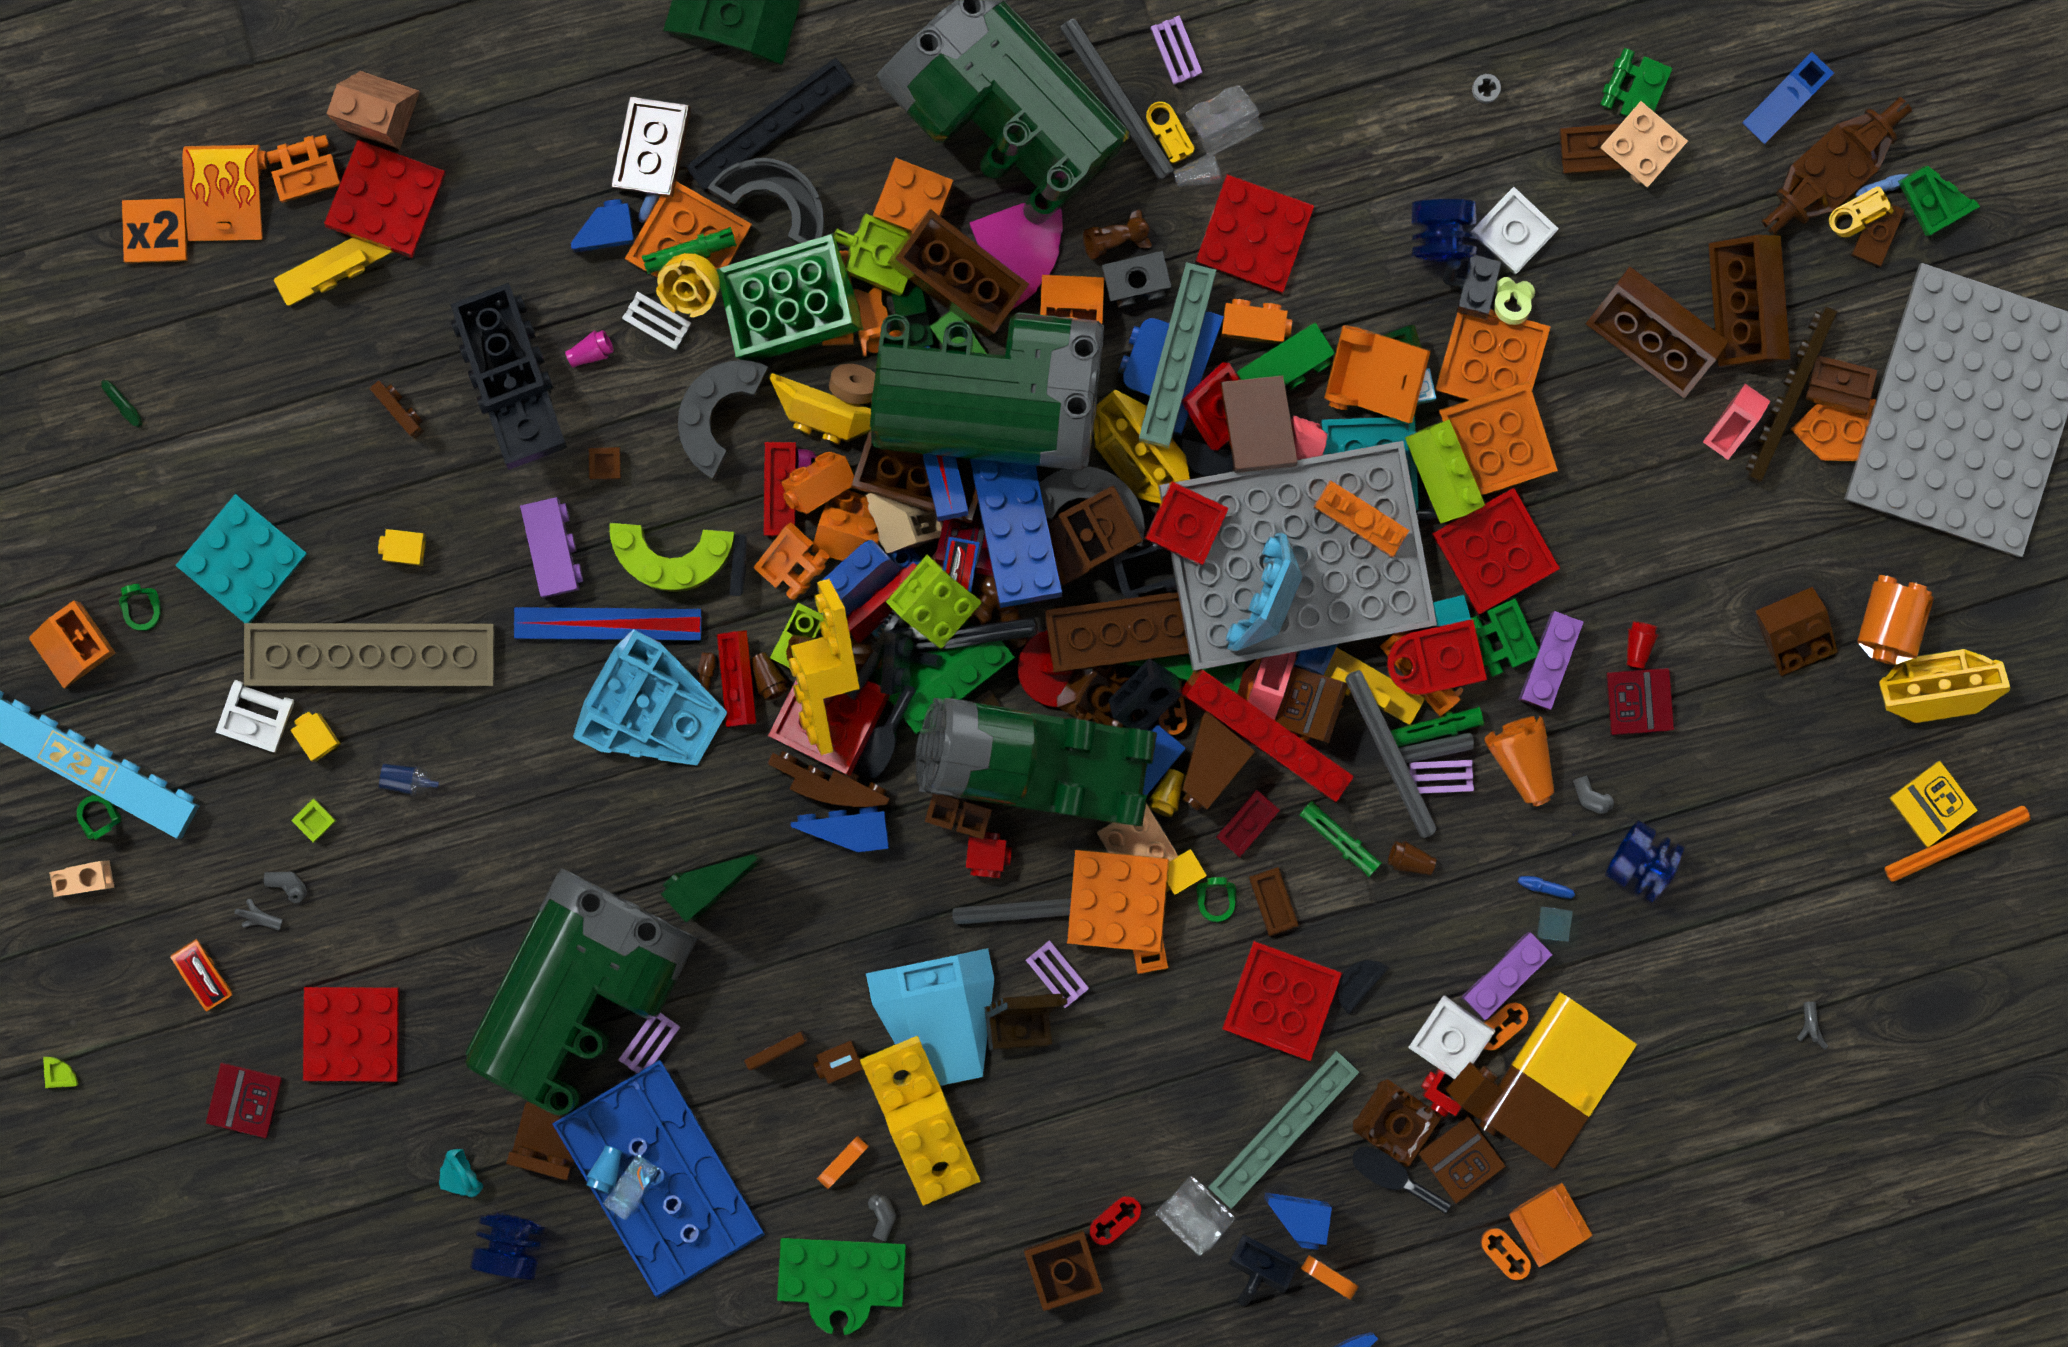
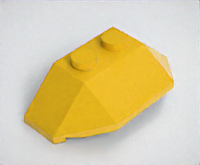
[770,373,871,445]
[1094,390,1190,504]
[1879,649,2010,723]

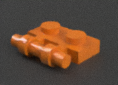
[266,134,340,203]
[753,522,829,600]

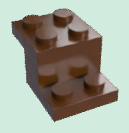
[1047,485,1143,585]

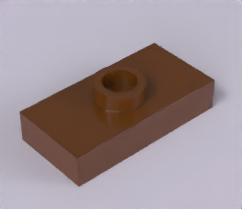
[1851,203,1905,268]

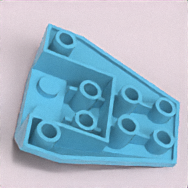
[1226,533,1303,651]
[866,948,994,1086]

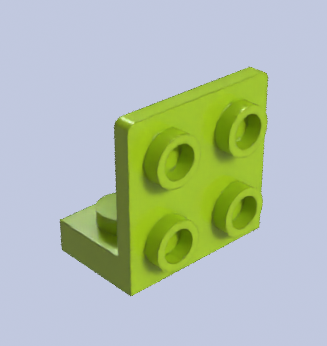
[886,555,981,648]

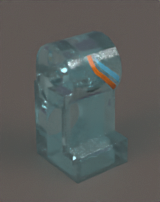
[603,1154,659,1220]

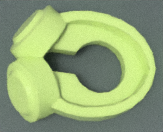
[1494,277,1535,325]

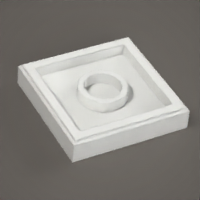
[1470,187,1558,275]
[1408,996,1495,1079]

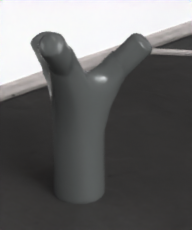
[235,899,283,931]
[1797,1002,1828,1049]

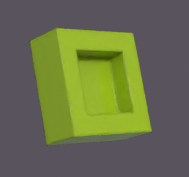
[291,798,337,843]

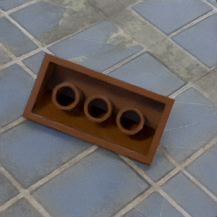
[887,209,1029,337]
[1708,235,1790,366]
[1586,266,1729,399]
[851,432,978,523]

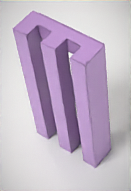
[1150,16,1202,85]
[1409,760,1474,794]
[1026,940,1089,1008]
[618,1012,680,1073]

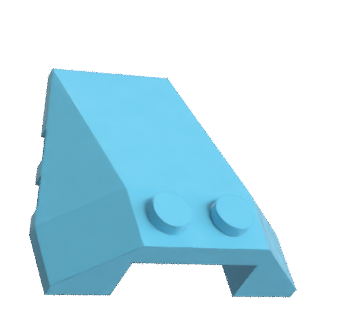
[573,629,727,765]

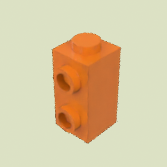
[1221,299,1292,345]
[781,452,854,514]

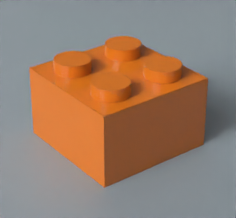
[873,158,954,232]

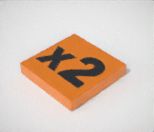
[122,198,188,263]

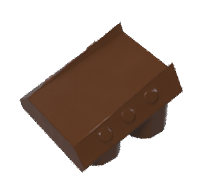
[1057,665,1129,728]
[1353,1079,1441,1167]

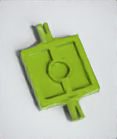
[834,214,909,296]

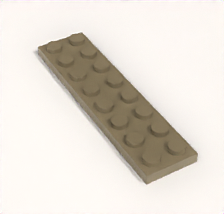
[244,623,495,686]

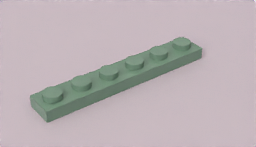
[1139,262,1216,449]
[1208,1051,1359,1209]

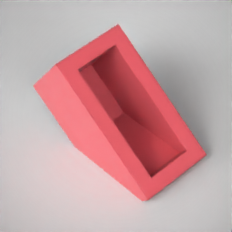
[1703,384,1771,460]
[1248,651,1297,720]

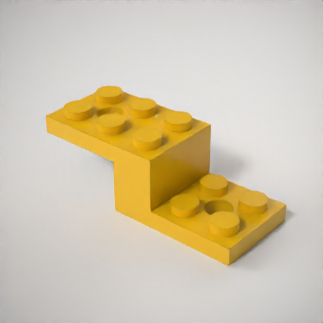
[788,579,860,755]
[860,1035,981,1206]

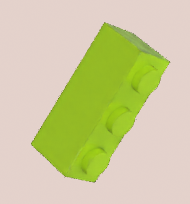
[1405,419,1485,524]

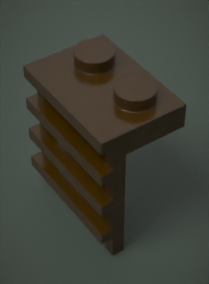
[984,993,1068,1050]

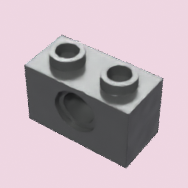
[1102,251,1171,308]

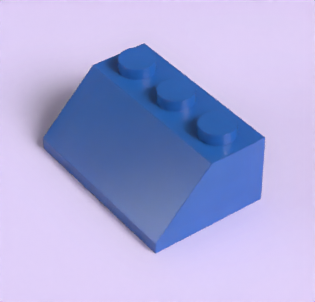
[1264,1192,1332,1250]

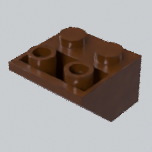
[1755,587,1838,676]

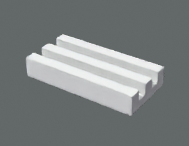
[622,292,692,350]

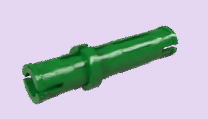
[642,227,737,275]
[1390,706,1484,747]
[1299,801,1382,877]

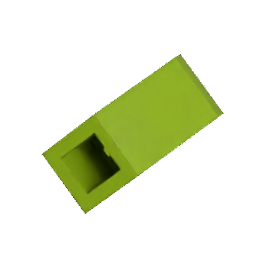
[770,602,824,669]

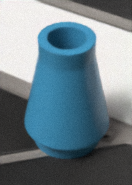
[586,1145,622,1194]

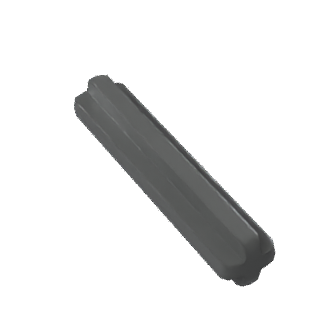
[1384,733,1475,767]

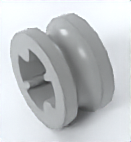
[1472,74,1501,104]

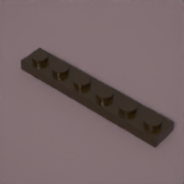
[1745,306,1838,483]

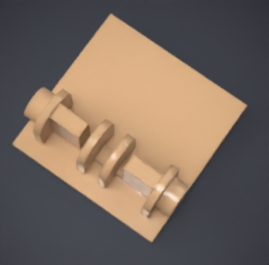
[1600,101,1688,188]
[1097,803,1178,861]

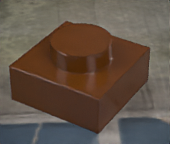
[588,447,621,480]

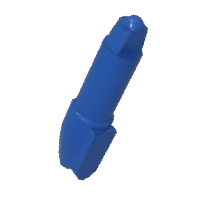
[1518,876,1575,899]

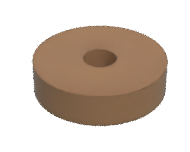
[829,364,875,404]

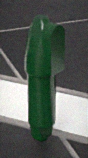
[101,380,142,428]

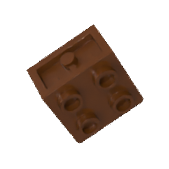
[506,1102,574,1180]

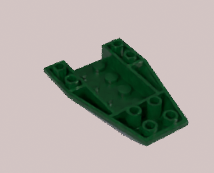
[663,0,800,65]

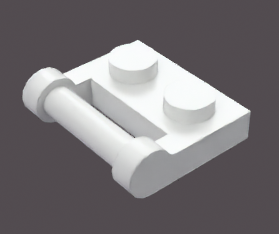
[216,680,294,753]

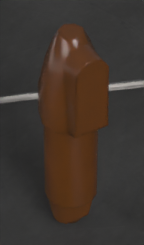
[697,652,715,691]

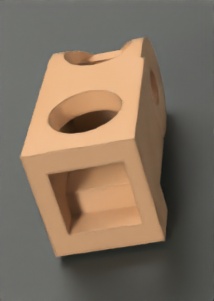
[49,860,115,897]

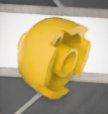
[656,253,720,317]

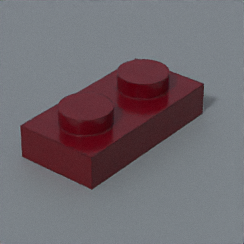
[1216,790,1280,857]

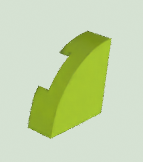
[43,1057,78,1088]

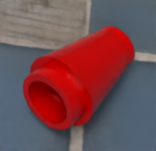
[1626,621,1658,669]

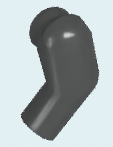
[1573,775,1614,814]
[264,872,307,903]
[868,1194,896,1242]

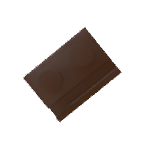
[1559,124,1625,174]
[1805,355,1877,415]
[369,380,424,439]

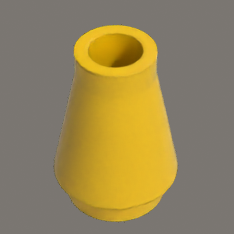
[1149,768,1185,817]

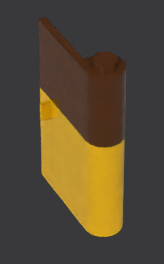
[1478,992,1637,1169]

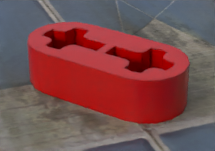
[1089,1196,1141,1245]

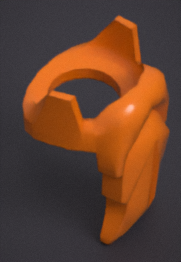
[853,286,903,357]

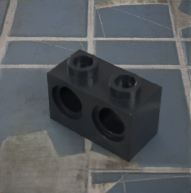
[1108,658,1182,730]

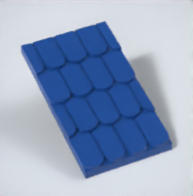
[552,1060,765,1298]

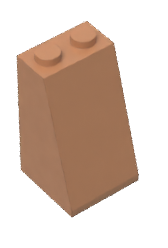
[327,71,420,150]

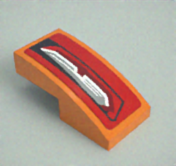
[170,939,232,1012]

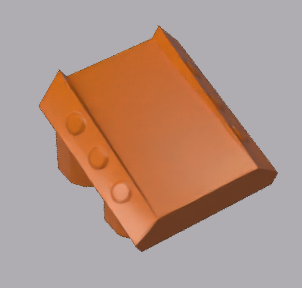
[1509,1183,1592,1267]

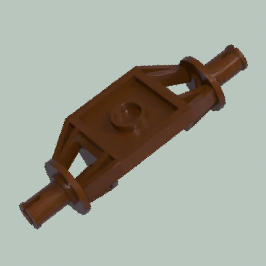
[1761,97,1912,235]

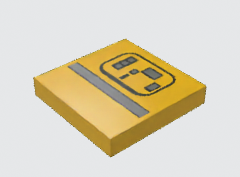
[1889,761,1978,848]

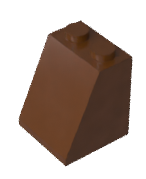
[1181,712,1255,811]

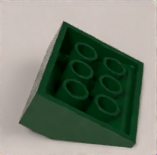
[661,854,764,923]

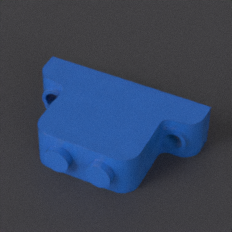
[1118,312,1224,436]
[818,540,923,640]

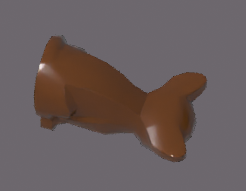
[1083,210,1152,260]

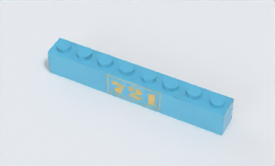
[0,691,199,839]

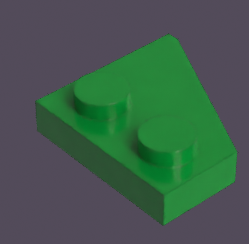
[1898,166,1980,236]

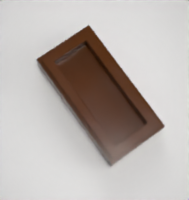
[1249,867,1299,936]

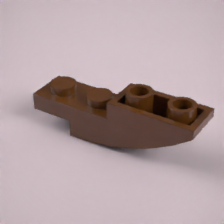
[767,751,890,807]

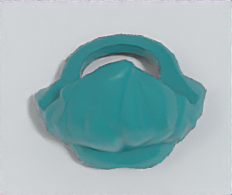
[439,1149,484,1198]

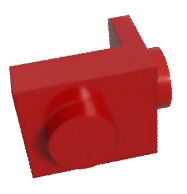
[1421,1069,1461,1117]

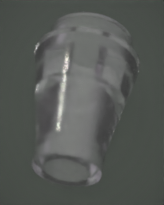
[1174,154,1221,188]

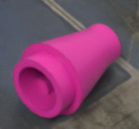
[565,330,614,368]

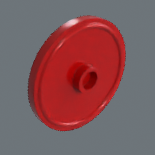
[1017,630,1075,707]

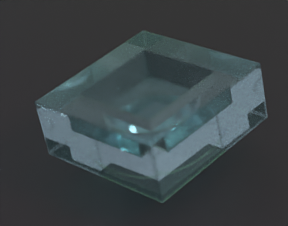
[1536,907,1573,942]

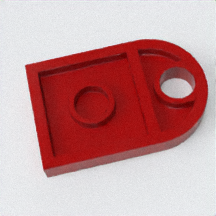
[1387,619,1487,695]

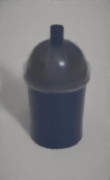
[379,763,439,797]

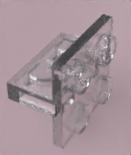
[1185,85,1264,157]
[1155,1176,1235,1256]

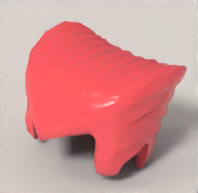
[1291,416,1328,460]

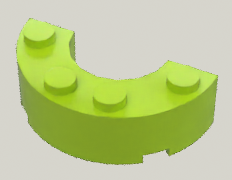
[610,523,736,592]

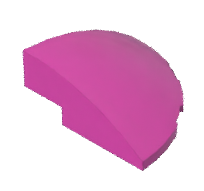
[970,201,1063,310]

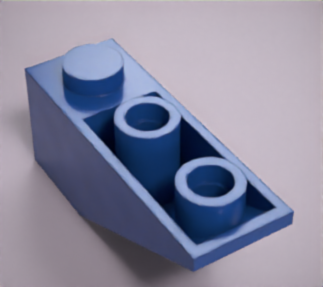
[1742,52,1834,144]
[791,806,889,852]

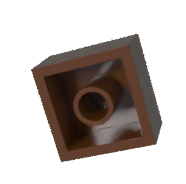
[1024,1230,1103,1311]

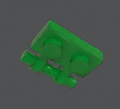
[1600,48,1672,117]
[1471,598,1539,677]

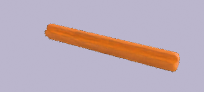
[1885,806,2030,882]

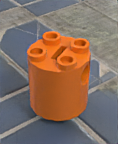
[1857,575,1934,665]

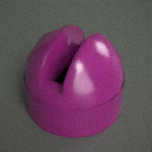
[796,449,817,469]

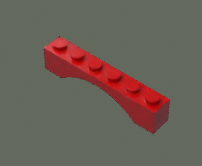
[1181,669,1354,802]

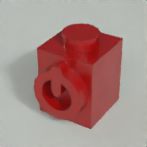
[966,832,1012,878]

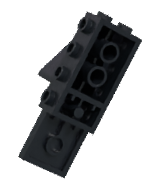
[450,283,567,470]

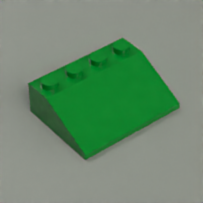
[716,234,863,362]
[871,620,1015,735]

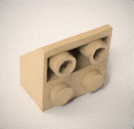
[866,493,943,554]

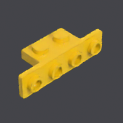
[274,237,393,306]
[1323,648,1424,724]

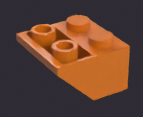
[1040,275,1104,324]
[811,490,880,561]
[29,601,116,689]

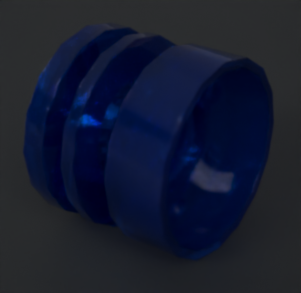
[1411,199,1477,262]
[1605,820,1685,903]
[470,1213,545,1280]

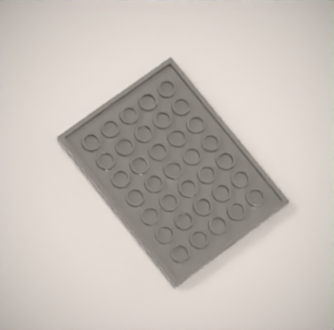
[1844,263,2068,557]
[1158,441,1437,671]

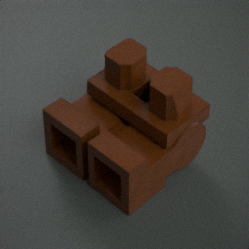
[925,794,993,839]

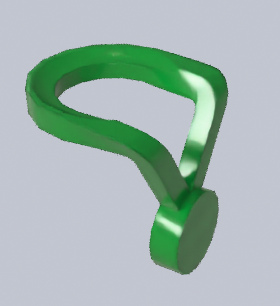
[119,584,161,631]
[77,795,121,840]
[1197,877,1236,923]

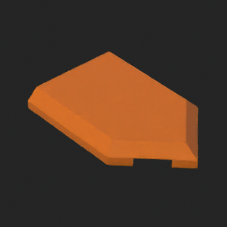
[1791,399,1876,461]

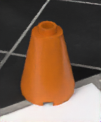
[1485,716,1554,806]

